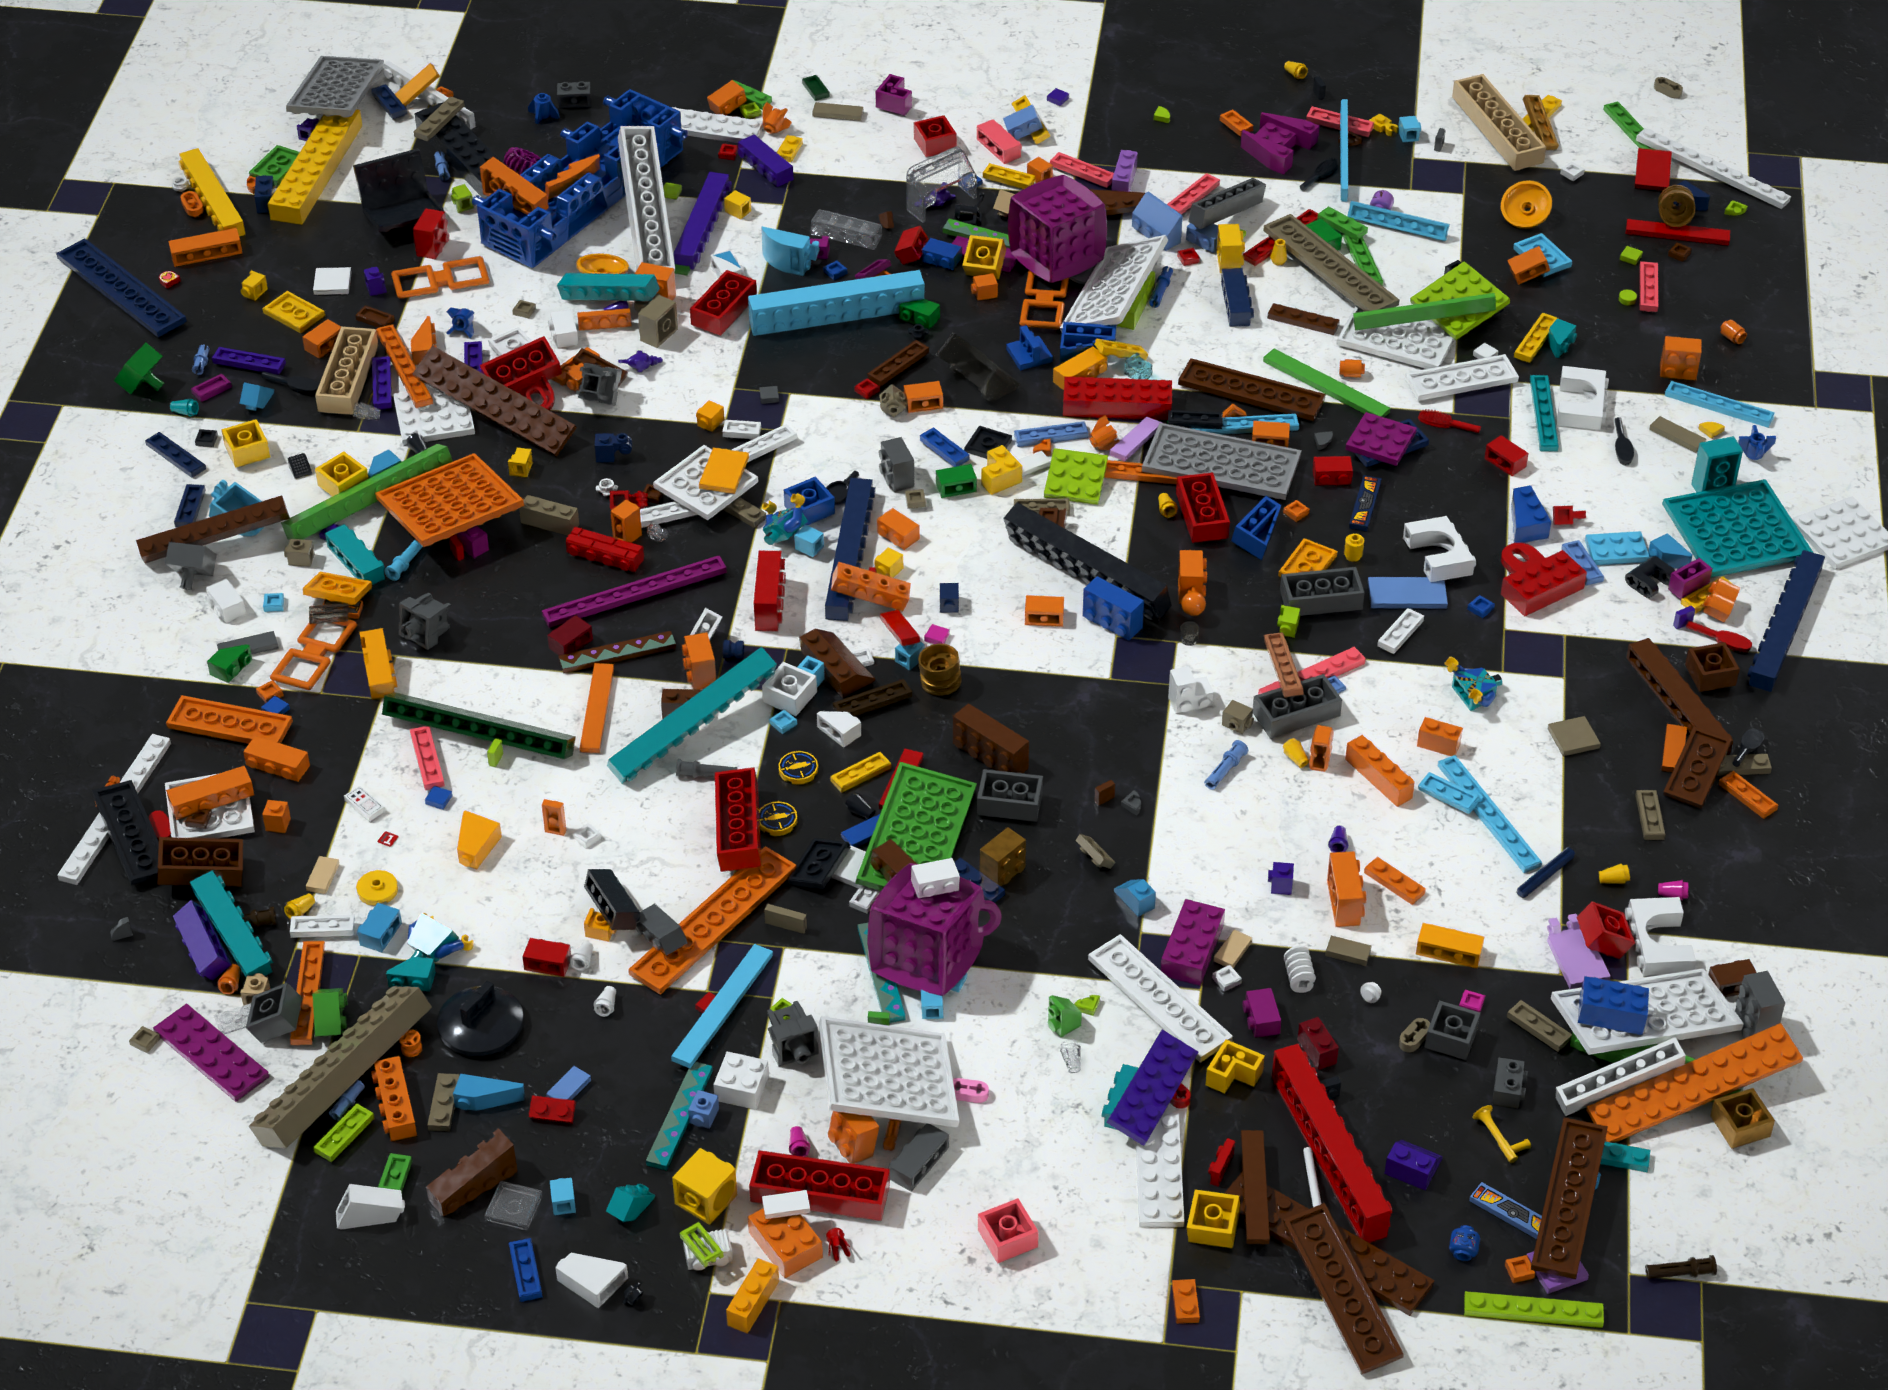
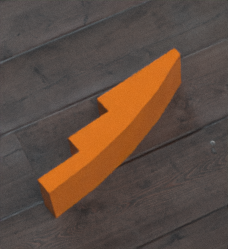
[545,154,600,200]

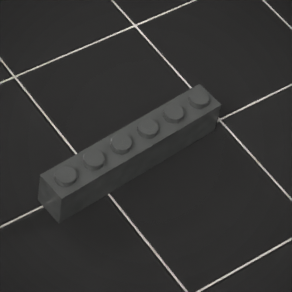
[1188,178,1266,229]

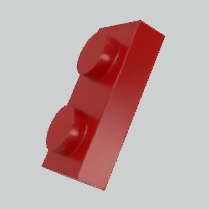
[529,1095,576,1123]
[1208,1138,1235,1187]

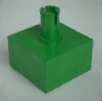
[114,342,164,395]

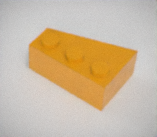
[359,628,398,700]

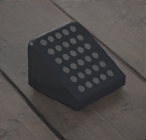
[288,453,312,479]

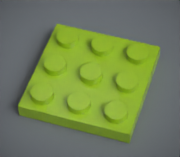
[1044,448,1108,505]

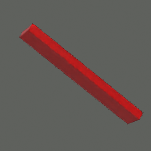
[1243,209,1318,266]
[1626,219,1730,246]

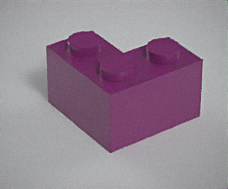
[875,74,912,116]

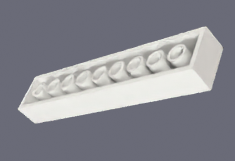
[618,126,675,272]

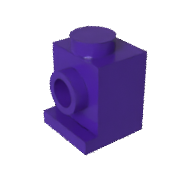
[297,118,320,141]
[364,267,387,296]

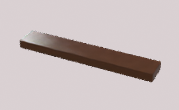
[1241,1130,1270,1244]

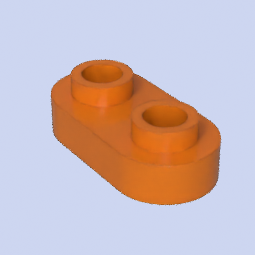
[180,191,204,217]

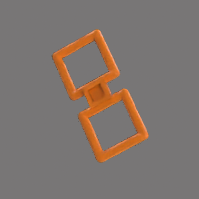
[391,256,490,299]
[1019,270,1069,329]
[270,612,357,690]

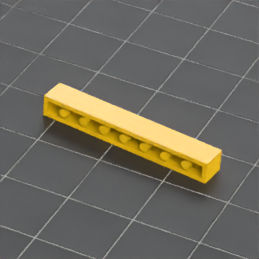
[178,148,246,236]

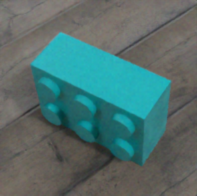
[1691,436,1743,492]

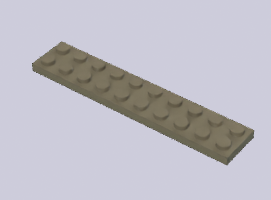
[1263,214,1400,312]

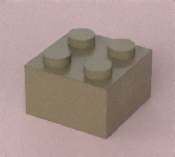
[638,295,678,348]

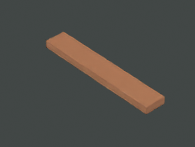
[1264,632,1304,697]

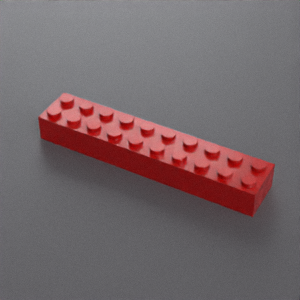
[1271,1044,1392,1243]

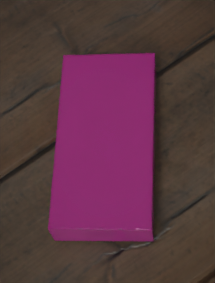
[855,259,891,280]
[191,374,232,402]

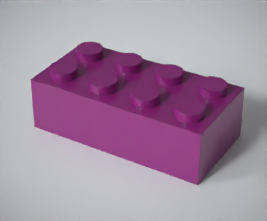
[1161,899,1225,986]

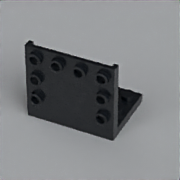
[353,148,444,232]

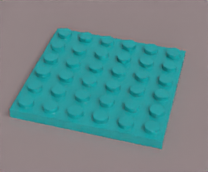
[1662,479,1813,578]

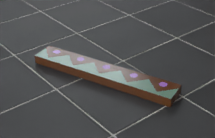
[558,631,676,674]

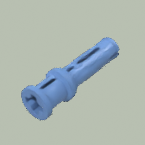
[1204,740,1249,790]

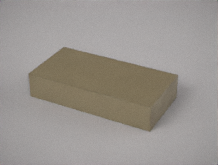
[765,904,807,934]
[1325,935,1372,966]

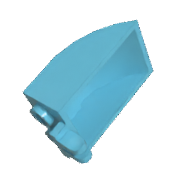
[761,226,819,276]
[209,480,264,536]

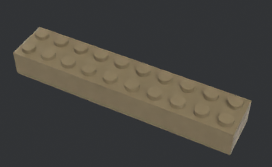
[249,986,432,1148]

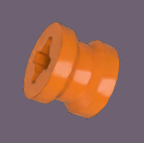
[399,1030,422,1057]

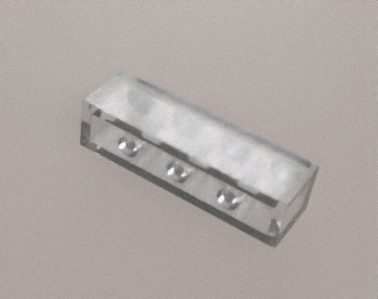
[811,209,882,250]

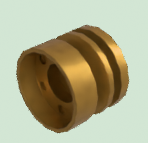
[1658,185,1696,227]
[918,643,962,696]

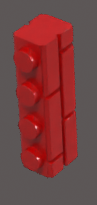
[566,527,644,572]

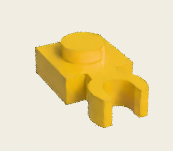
[1369,114,1398,137]

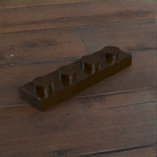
[833,679,912,717]

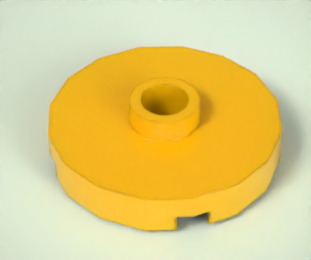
[356,870,398,906]

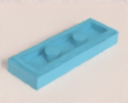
[1418,772,1480,814]

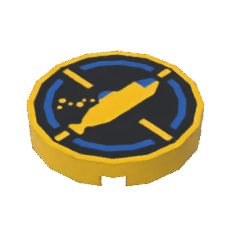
[778,751,818,785]
[759,801,798,836]

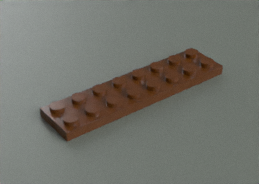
[1178,358,1326,421]
[1531,1117,1608,1280]
[1283,1203,1403,1375]

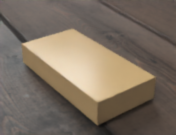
[306,856,340,894]
[1214,930,1252,968]

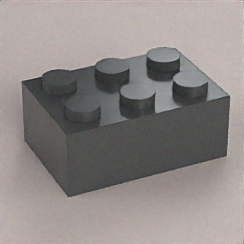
[977,769,1043,822]
[1735,970,1785,1039]

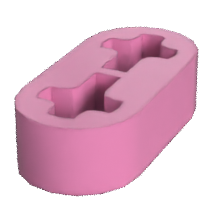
[953,1078,989,1103]

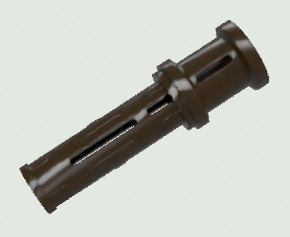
[211,907,277,931]
[1645,1255,1717,1279]

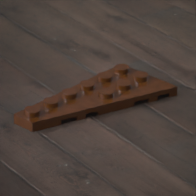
[1089,189,1145,216]

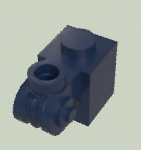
[595,433,632,462]

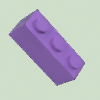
[1112,150,1138,192]

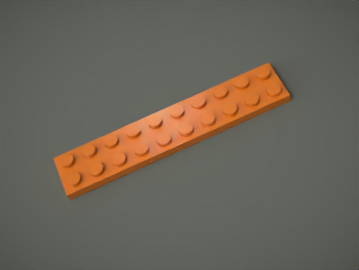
[628,846,797,995]
[1586,1023,1803,1143]

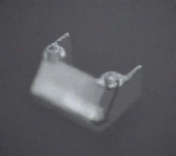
[906,146,977,223]

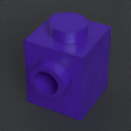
[1268,862,1294,895]

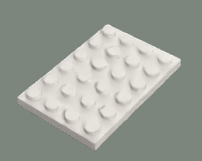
[1337,305,1454,369]

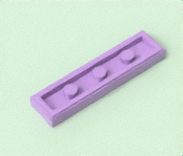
[1109,417,1162,461]

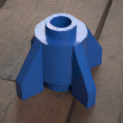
[528,93,559,124]
[446,307,474,338]
[1738,425,1776,460]

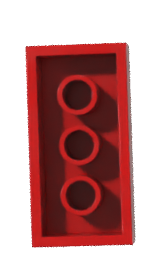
[690,270,757,336]
[1176,472,1230,543]
[754,550,786,631]

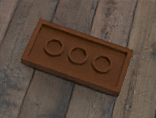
[1663,726,1732,809]

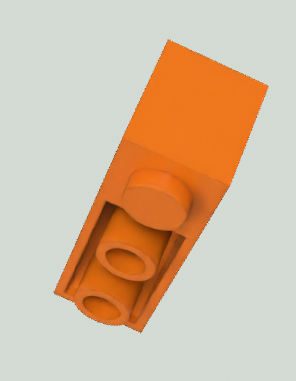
[411,316,437,365]

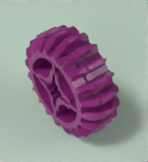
[504,147,541,175]

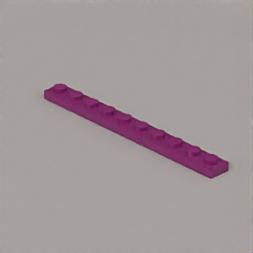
[542,556,727,628]

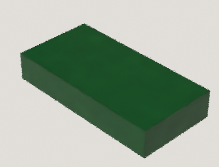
[802,75,830,101]

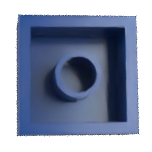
[784,476,835,527]

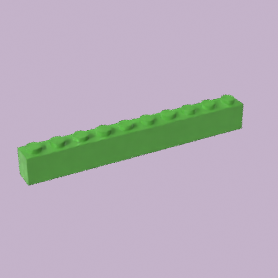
[281,444,453,540]

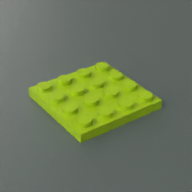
[1410,261,1510,340]

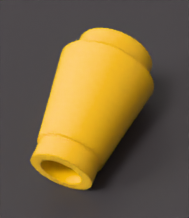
[1284,61,1308,79]
[1270,239,1288,265]
[1158,493,1178,518]
[1283,738,1309,768]
[1598,863,1630,884]
[284,893,315,919]

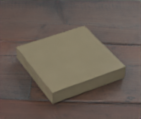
[1547,716,1601,756]

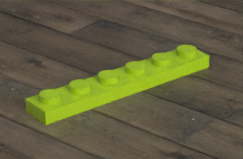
[1464,1291,1604,1328]

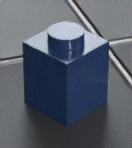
[940,583,959,613]

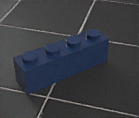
[1221,268,1254,327]

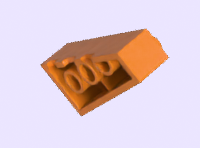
[480,157,549,215]

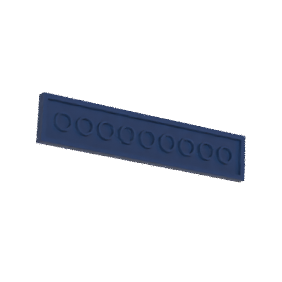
[56,238,187,337]

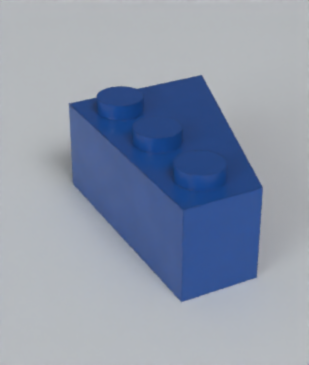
[1060,322,1116,362]
[1511,485,1551,543]
[1231,496,1281,560]

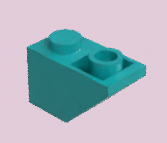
[1547,318,1577,358]
[386,957,436,992]
[606,1184,655,1222]

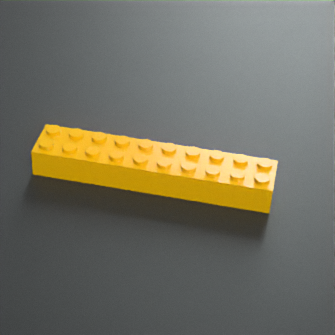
[268,109,362,225]

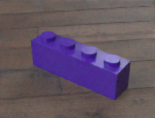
[738,134,794,187]
[173,900,232,980]

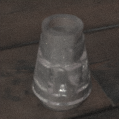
[353,402,381,420]
[1060,1040,1081,1073]

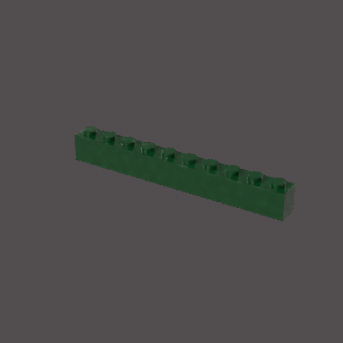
[382,692,576,759]

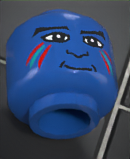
[1449,1225,1480,1261]

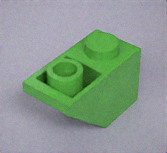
[1047,995,1082,1037]

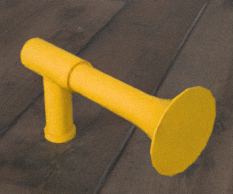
[1473,1105,1531,1163]

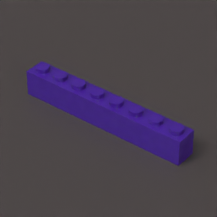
[673,172,732,270]

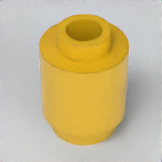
[1344,534,1364,562]

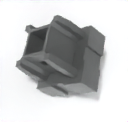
[576,363,622,405]
[399,593,451,650]
[767,1001,819,1067]

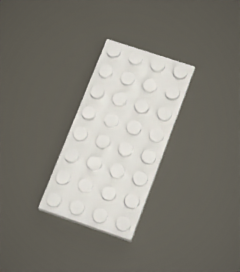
[1060,235,1168,332]
[1551,968,1744,1055]

